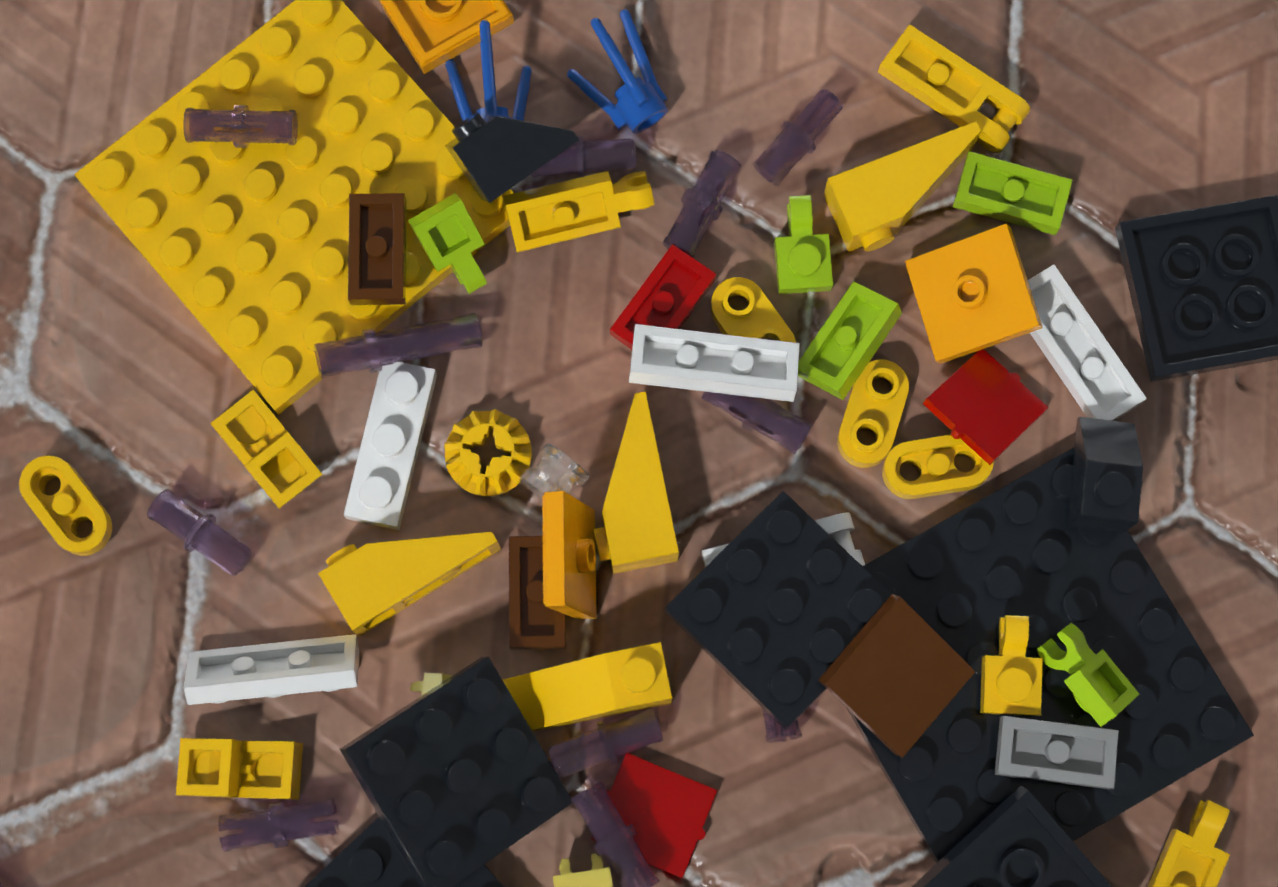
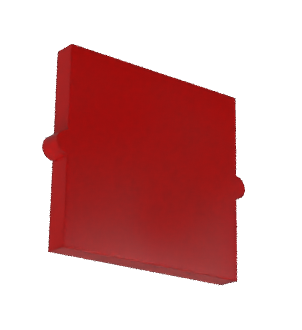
[923,349,1049,465]
[591,752,717,878]

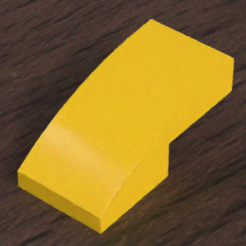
[210,389,322,509]
[176,738,303,800]

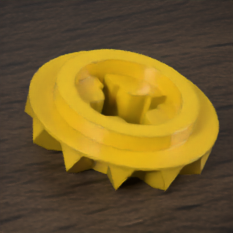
[444,409,532,496]

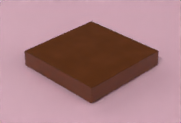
[818,594,976,758]

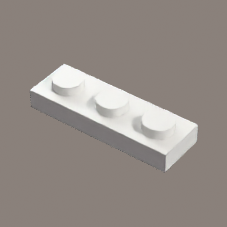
[1028,264,1147,421]
[629,324,800,402]
[343,358,437,530]
[183,634,360,705]

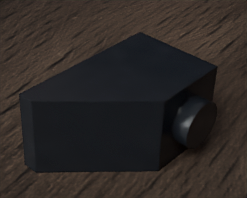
[445,112,579,203]
[1067,416,1143,534]

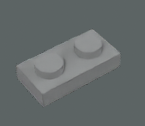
[995,716,1119,789]

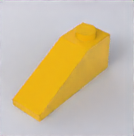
[823,121,981,252]
[594,391,679,574]
[318,532,501,637]
[503,642,672,732]

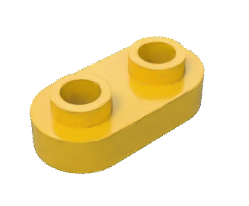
[711,277,796,343]
[837,359,909,468]
[882,434,994,499]
[19,455,112,556]

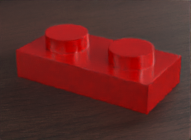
[610,244,717,350]

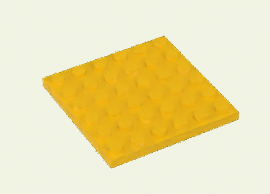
[74,0,514,415]

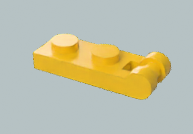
[878,24,1031,153]

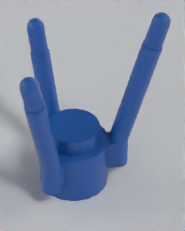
[567,9,668,134]
[445,20,532,121]

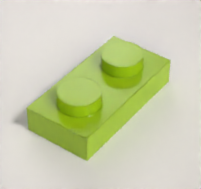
[952,151,1073,236]
[798,281,902,400]

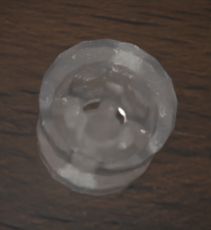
[519,444,590,499]

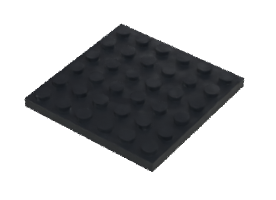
[847,447,1254,863]

